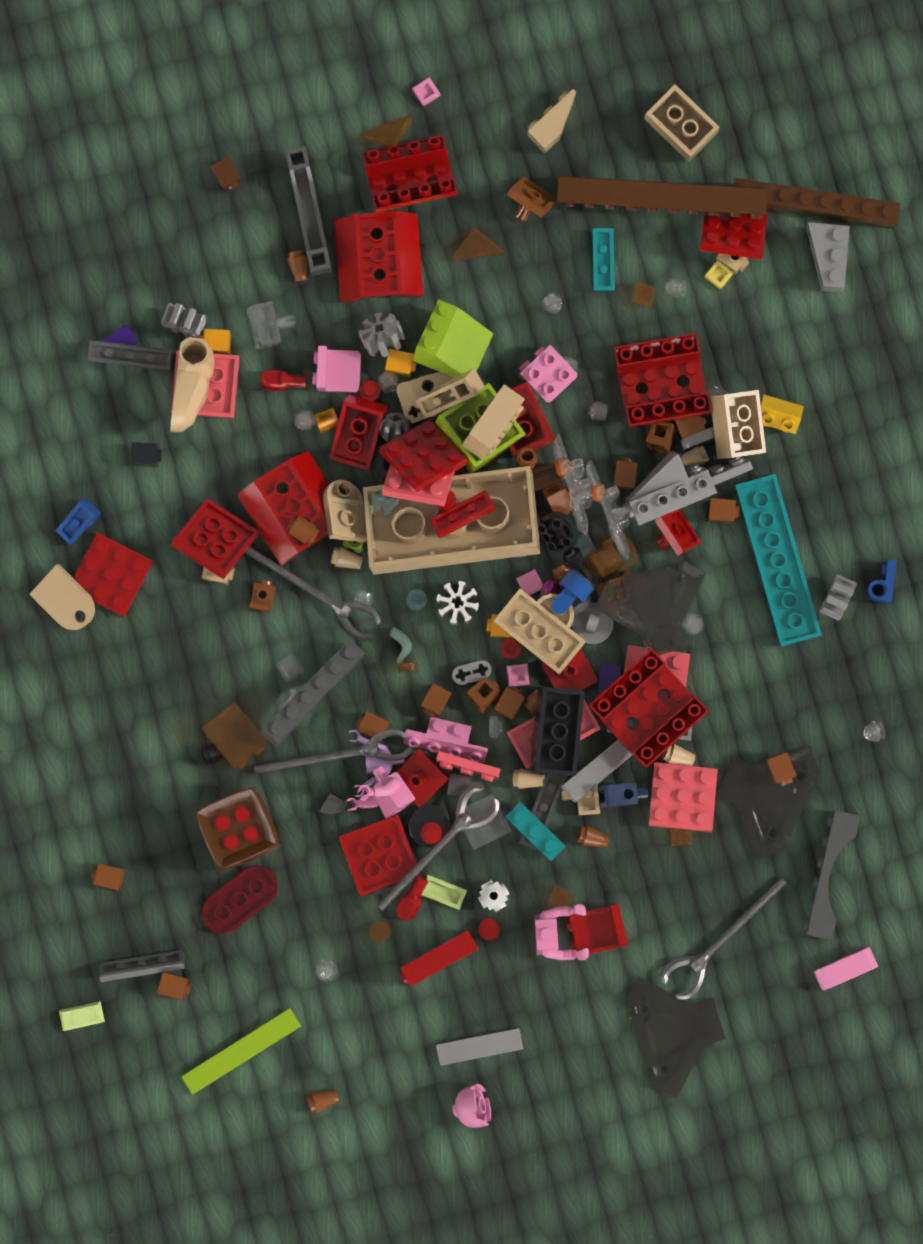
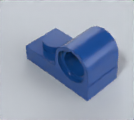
[56,499,101,545]
[866,559,897,604]

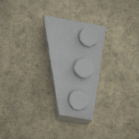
[805,222,850,293]

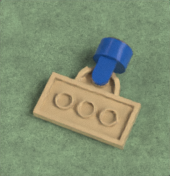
[493,569,594,675]

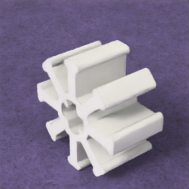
[437,581,479,625]

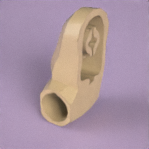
[170,337,214,432]

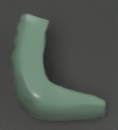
[389,627,412,664]

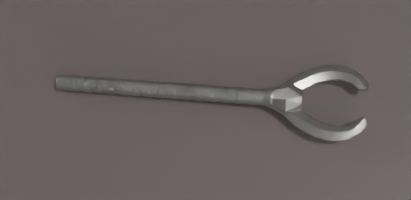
[245,547,381,640]
[254,729,412,774]
[377,785,499,911]
[661,877,787,1000]

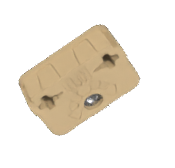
[397,372,455,426]

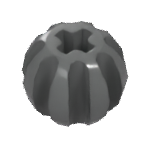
[380,412,411,442]

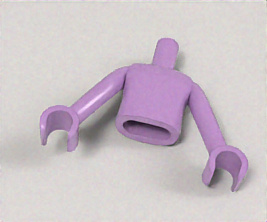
[349,730,405,797]

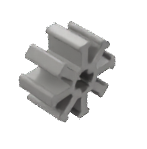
[161,303,207,338]
[359,312,405,357]
[820,574,857,621]

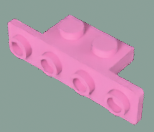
[403,717,488,763]

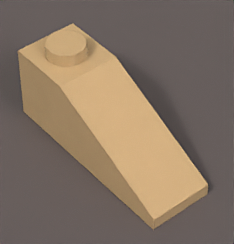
[415,368,484,418]

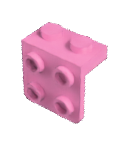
[518,345,577,403]
[313,346,361,393]

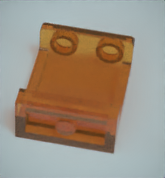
[202,702,267,770]

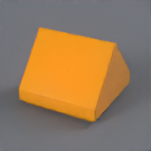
[314,408,339,433]

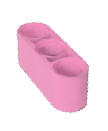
[813,947,878,991]

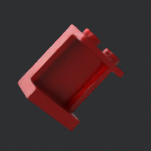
[565,904,628,954]

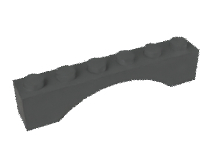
[285,146,332,276]
[261,639,365,748]
[803,810,860,941]

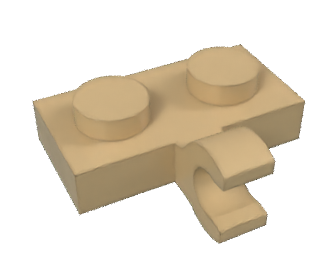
[561,773,600,816]

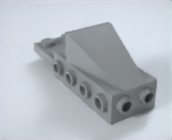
[623,451,753,525]

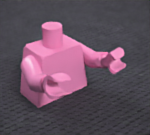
[345,766,415,819]
[534,904,589,960]

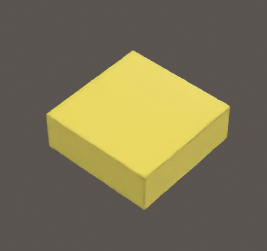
[704,260,734,290]

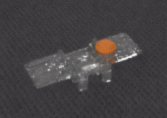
[553,434,593,535]
[585,460,630,559]

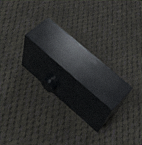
[530,687,585,776]

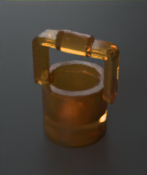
[588,533,638,578]

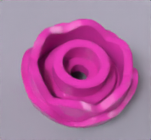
[541,580,562,597]

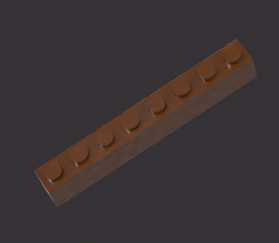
[732,178,900,229]

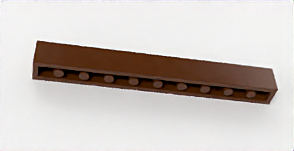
[557,176,769,218]

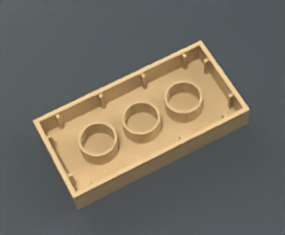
[363,466,540,575]

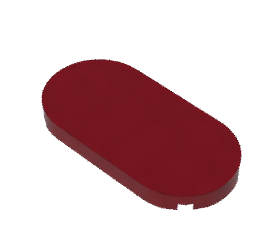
[202,865,278,934]

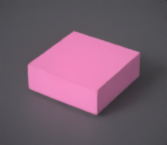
[412,77,441,107]
[516,569,543,596]
[506,664,530,687]

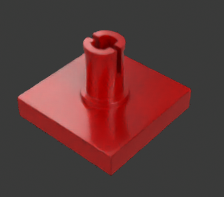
[654,509,701,556]
[541,649,598,691]
[397,748,450,807]

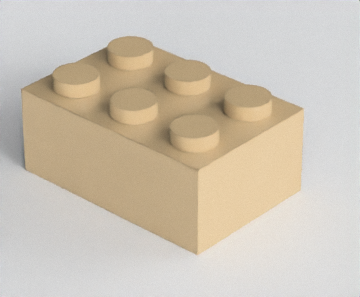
[645,84,720,162]
[462,385,525,460]
[710,390,766,459]

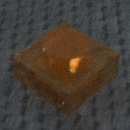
[631,282,657,309]
[669,828,693,847]
[547,885,575,908]

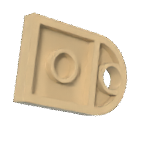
[323,479,367,542]
[30,564,95,630]

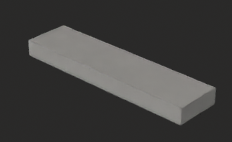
[561,740,632,803]
[436,1028,523,1066]

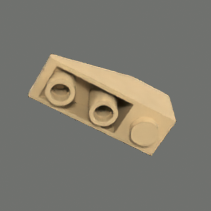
[527,89,576,154]

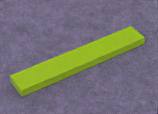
[181,1008,301,1095]

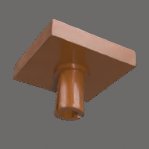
[507,176,557,221]

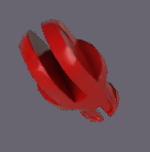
[260,370,306,391]
[396,875,429,921]

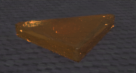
[361,115,413,146]
[451,228,505,261]

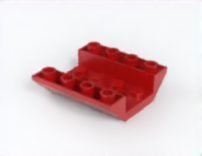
[362,135,458,213]
[334,211,424,303]
[614,333,712,427]
[237,451,329,566]
[589,648,709,768]

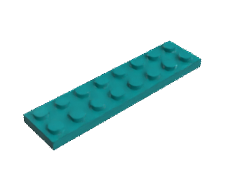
[735,474,822,647]

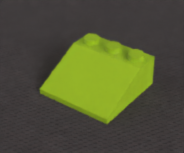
[413,299,493,377]
[435,383,525,474]

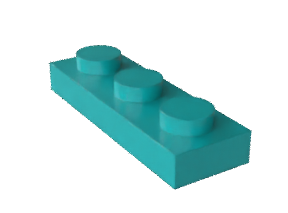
[592,228,615,292]
[506,802,566,861]

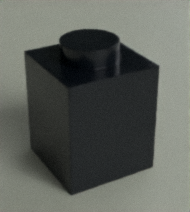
[130,442,162,467]

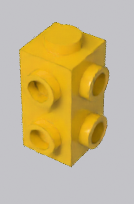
[760,395,804,434]

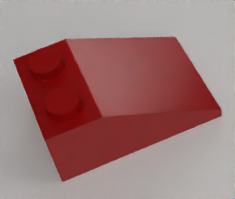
[509,382,556,458]
[329,394,389,471]

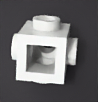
[478,880,509,912]

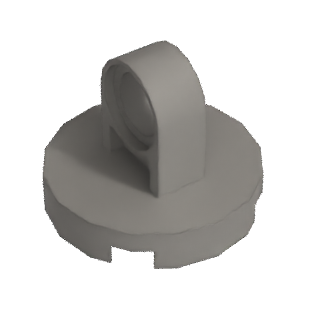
[571,603,613,645]

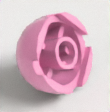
[453,1084,491,1128]

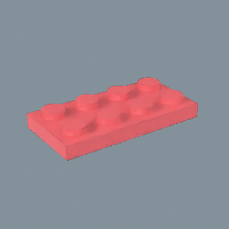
[506,699,601,769]

